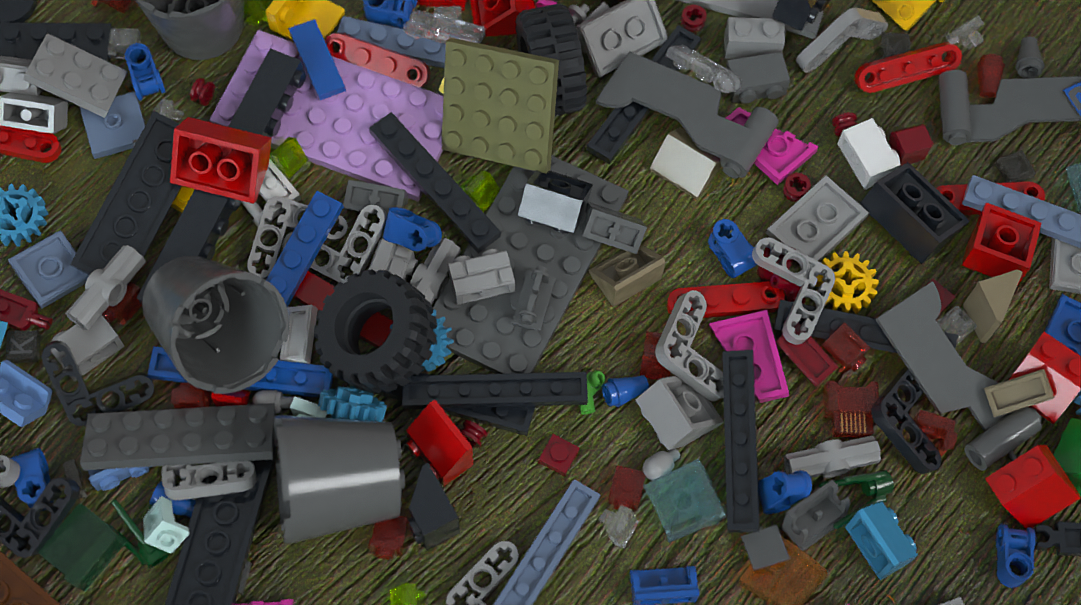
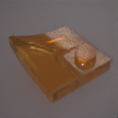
[739,537,828,605]

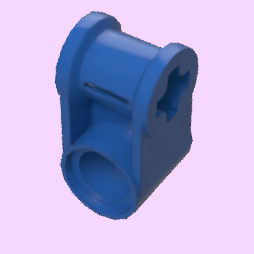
[363,0,418,29]
[125,43,166,101]
[383,207,442,252]
[708,219,757,279]
[10,448,54,511]
[758,470,812,514]
[996,524,1035,588]

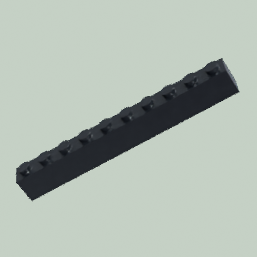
[137,48,306,305]

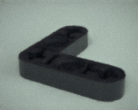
[42,341,154,426]
[871,366,941,474]
[0,477,80,558]

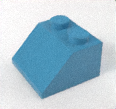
[845,502,918,580]

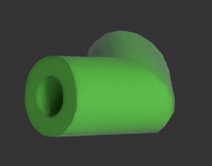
[579,370,605,415]

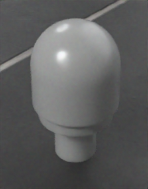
[252,390,294,414]
[643,449,680,481]

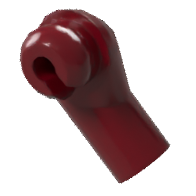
[770,274,806,304]

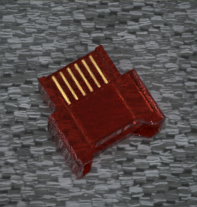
[823,381,879,438]

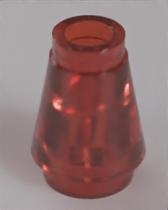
[976,54,1005,98]

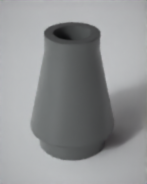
[1015,37,1044,78]

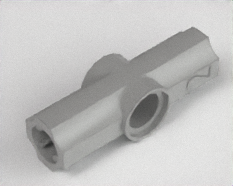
[410,238,461,305]
[65,245,146,330]
[784,436,881,478]

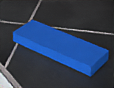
[289,19,346,101]

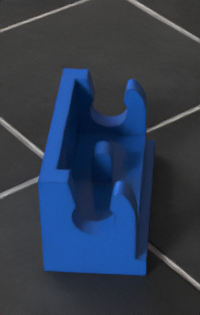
[630,566,699,605]

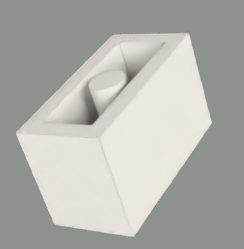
[837,118,901,190]

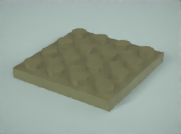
[442,38,559,173]

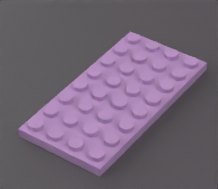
[209,30,444,202]

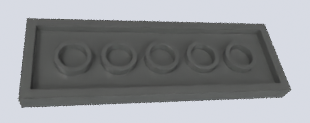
[80,403,276,470]

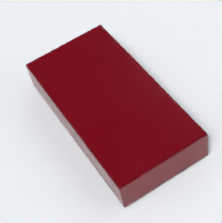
[775,322,838,387]

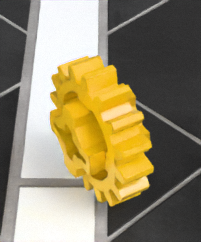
[815,251,879,314]

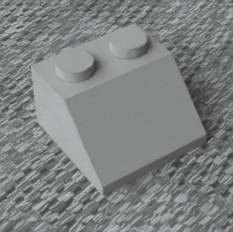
[636,373,724,450]

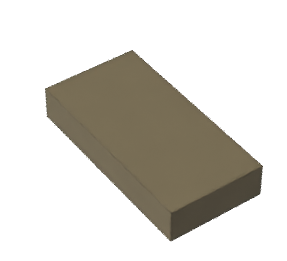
[984,369,1055,417]

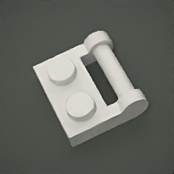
[241,159,301,227]

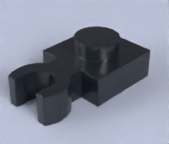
[1034,522,1081,556]

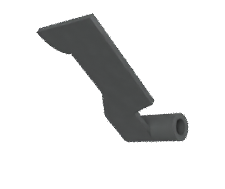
[596,51,779,178]
[938,70,1081,145]
[875,281,1042,471]

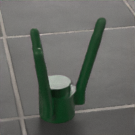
[819,470,894,529]
[107,499,170,568]

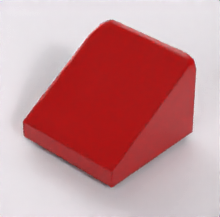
[211,390,250,407]

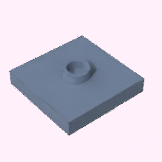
[80,91,146,159]
[8,230,89,309]

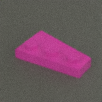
[725,107,819,185]
[709,310,789,403]

